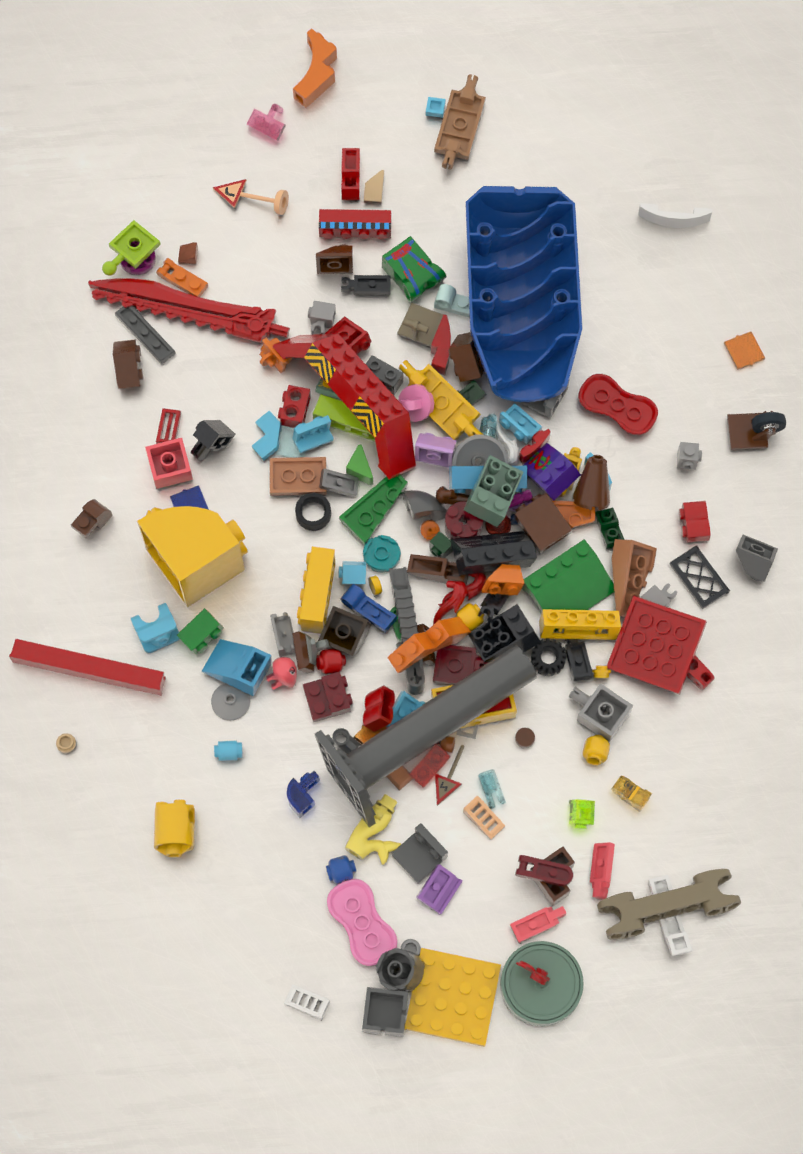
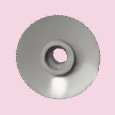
[211,683,250,720]

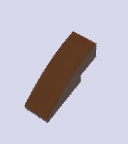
[407,554,469,585]

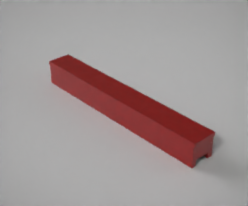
[9,638,166,696]

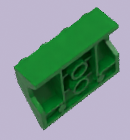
[522,539,615,632]

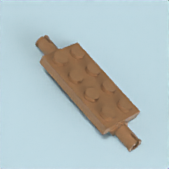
[434,74,486,170]

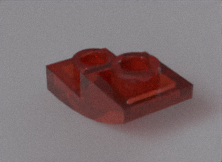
[409,744,451,788]

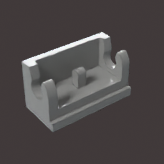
[270,612,296,657]

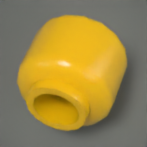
[456,603,485,632]
[583,735,610,765]

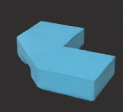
[252,410,282,461]

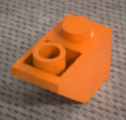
[482,564,524,595]

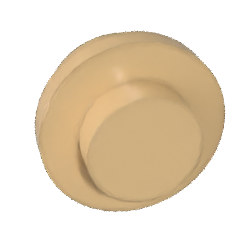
[56,733,76,753]

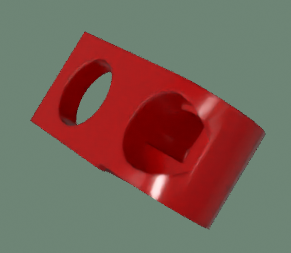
[687,655,715,690]

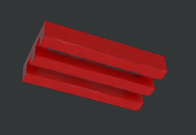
[156,408,181,444]

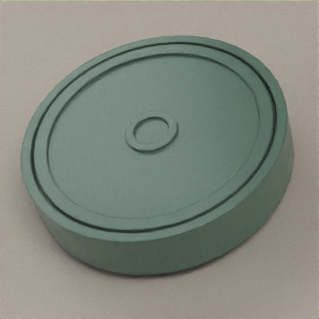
[500,941,584,1026]

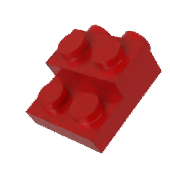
[324,316,372,354]

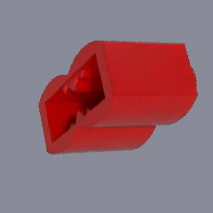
[679,501,711,543]
[363,685,395,732]

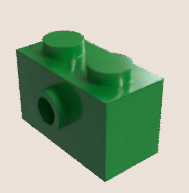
[177,608,224,655]

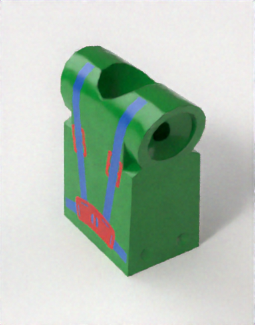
[382,236,447,303]

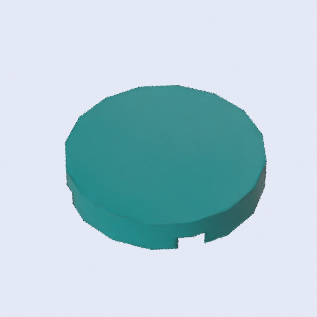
[363,535,401,573]

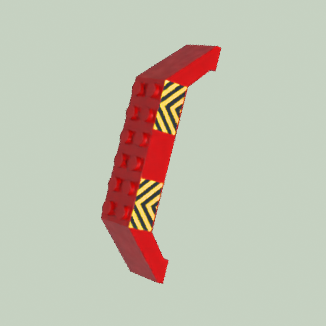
[273,334,416,480]

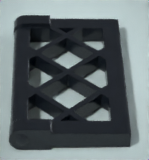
[669,545,730,609]

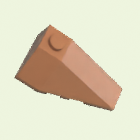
[612,539,657,618]

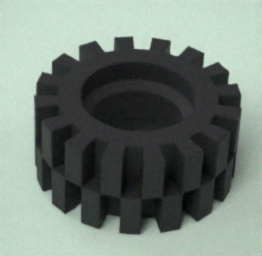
[531,638,567,676]

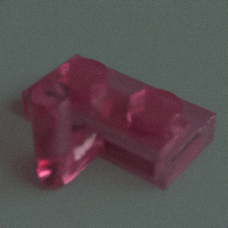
[247,103,286,141]

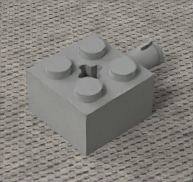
[569,683,633,742]

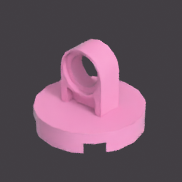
[398,384,434,422]

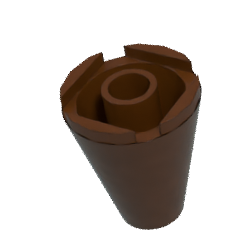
[572,455,610,510]

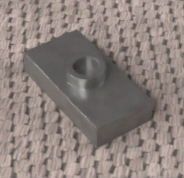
[319,468,359,497]

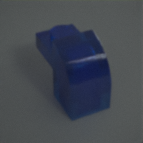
[287,771,320,818]

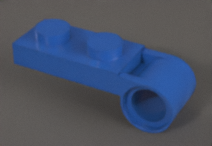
[340,584,397,633]

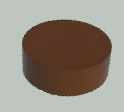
[515,728,535,748]

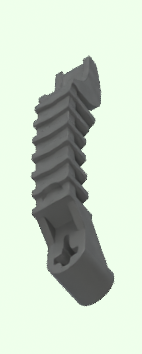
[389,567,425,695]

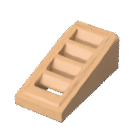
[463,795,505,840]

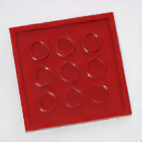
[607,596,707,695]

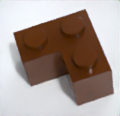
[449,332,485,382]
[112,339,144,389]
[530,846,575,907]

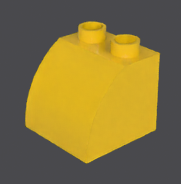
[137,506,248,608]

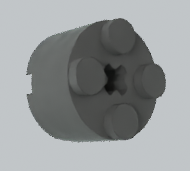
[376,948,425,992]

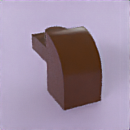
[71,499,113,538]

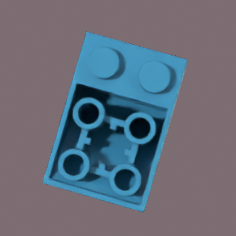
[202,639,272,696]

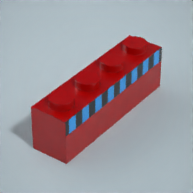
[319,209,391,239]

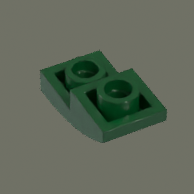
[595,507,625,549]

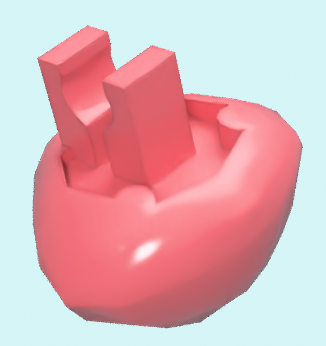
[266,657,297,690]

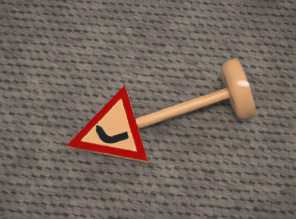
[212,179,289,215]

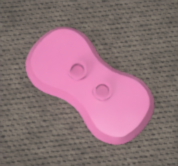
[327,879,397,966]

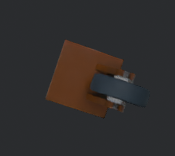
[727,411,786,450]

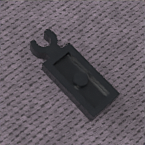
[341,275,391,295]
[478,593,510,622]
[565,639,593,682]

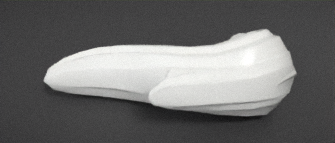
[496,422,520,466]

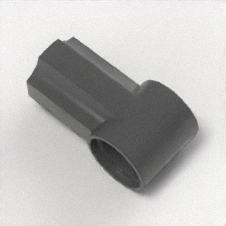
[332,728,361,754]

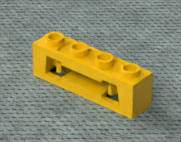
[539,609,621,640]

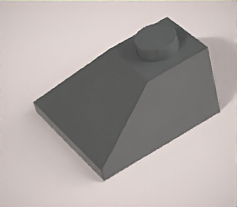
[736,534,778,582]

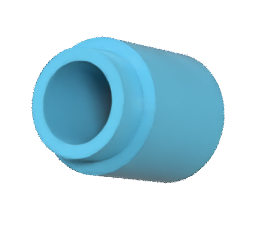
[214,740,243,761]

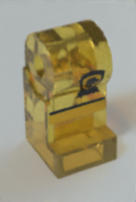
[611,775,652,812]

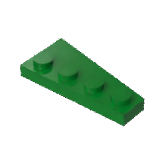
[339,475,408,545]

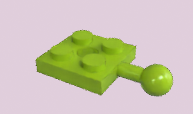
[102,220,161,276]

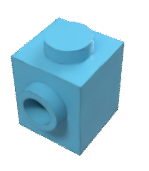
[338,561,366,584]

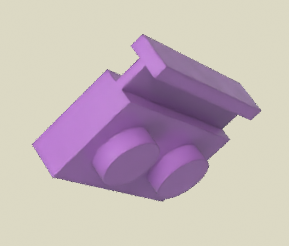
[416,864,463,915]

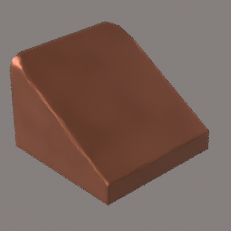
[178,242,198,264]

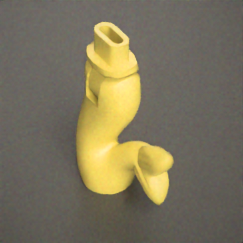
[345,794,401,865]

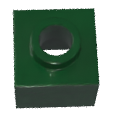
[429,531,453,558]

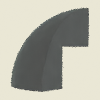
[402,490,447,521]

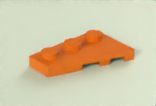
[552,501,595,529]

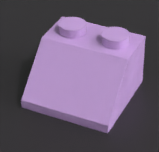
[415,433,457,468]

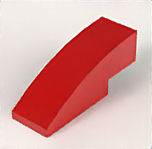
[341,148,360,200]
[431,314,451,376]

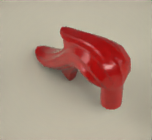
[442,573,487,603]
[433,580,468,625]

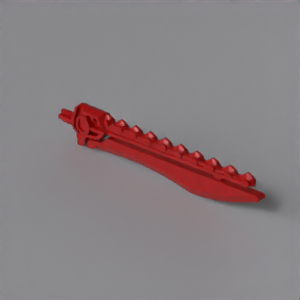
[88,278,290,343]

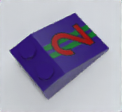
[522,443,581,501]

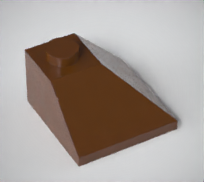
[316,244,353,274]

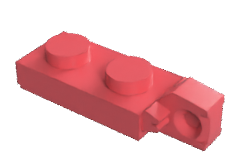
[590,842,615,900]
[510,906,567,943]

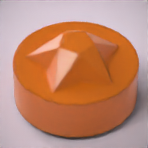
[420,520,440,540]

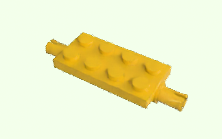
[399,360,484,440]

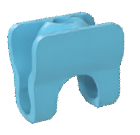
[131,603,180,653]

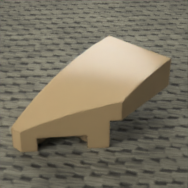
[364,170,384,203]

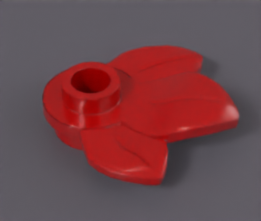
[516,961,550,985]

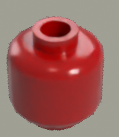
[316,649,346,675]

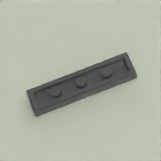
[115,306,176,365]

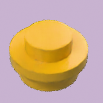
[592,665,611,678]

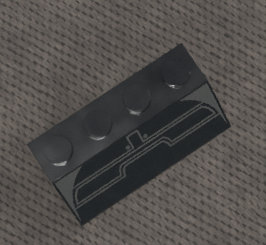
[450,531,537,576]

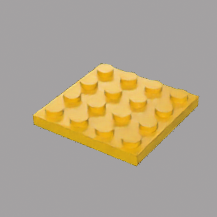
[404,948,501,1047]

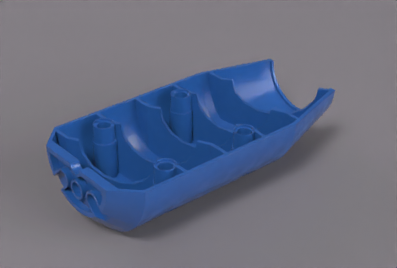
[465,186,582,402]

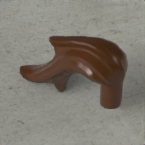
[436,486,469,505]

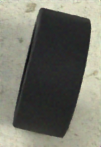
[295,492,331,531]

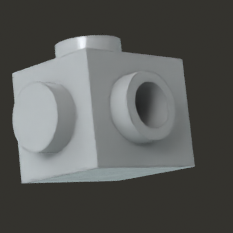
[677,442,702,469]

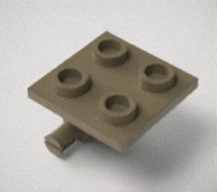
[397,303,443,347]

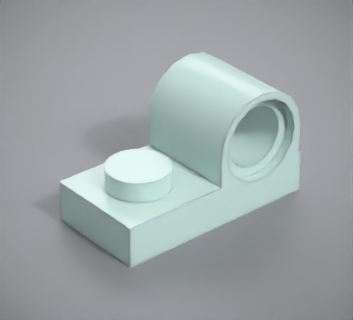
[434,284,470,317]

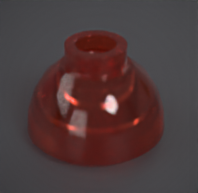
[485,515,512,534]

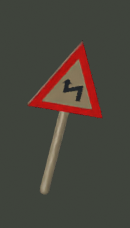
[435,745,464,806]

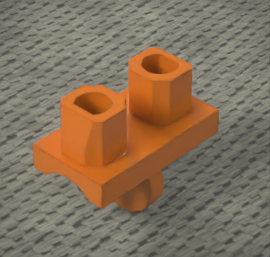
[259,337,292,373]

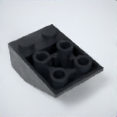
[468,604,541,663]

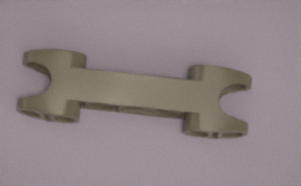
[597,869,741,940]

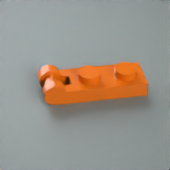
[156,258,208,297]

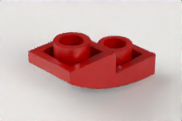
[519,429,551,464]

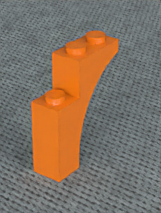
[293,28,337,108]
[387,617,471,673]

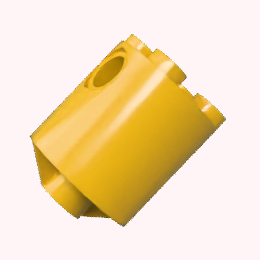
[154,800,195,858]

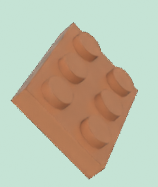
[270,457,327,496]

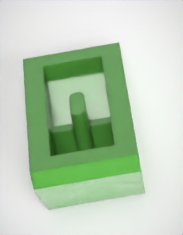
[346,444,373,485]

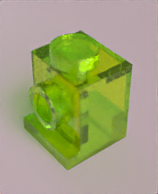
[569,799,595,829]

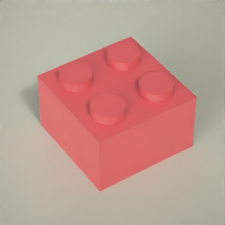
[145,437,193,489]

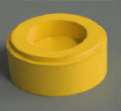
[368,575,382,596]

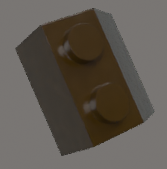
[318,606,372,656]

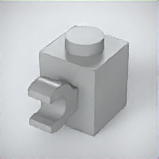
[308,301,336,334]
[641,583,677,607]

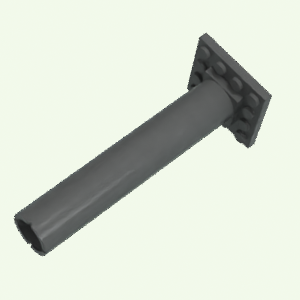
[314,646,537,828]

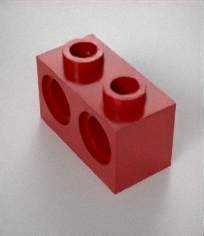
[278,385,311,428]

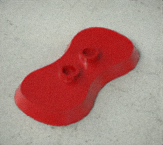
[578,374,658,435]

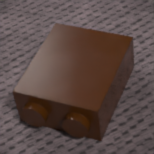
[514,493,572,554]

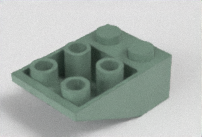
[463,455,523,527]

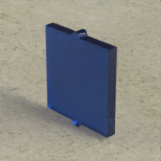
[170,485,209,510]

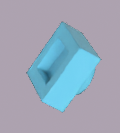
[426,97,446,118]

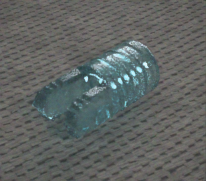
[479,413,497,438]
[478,769,506,809]

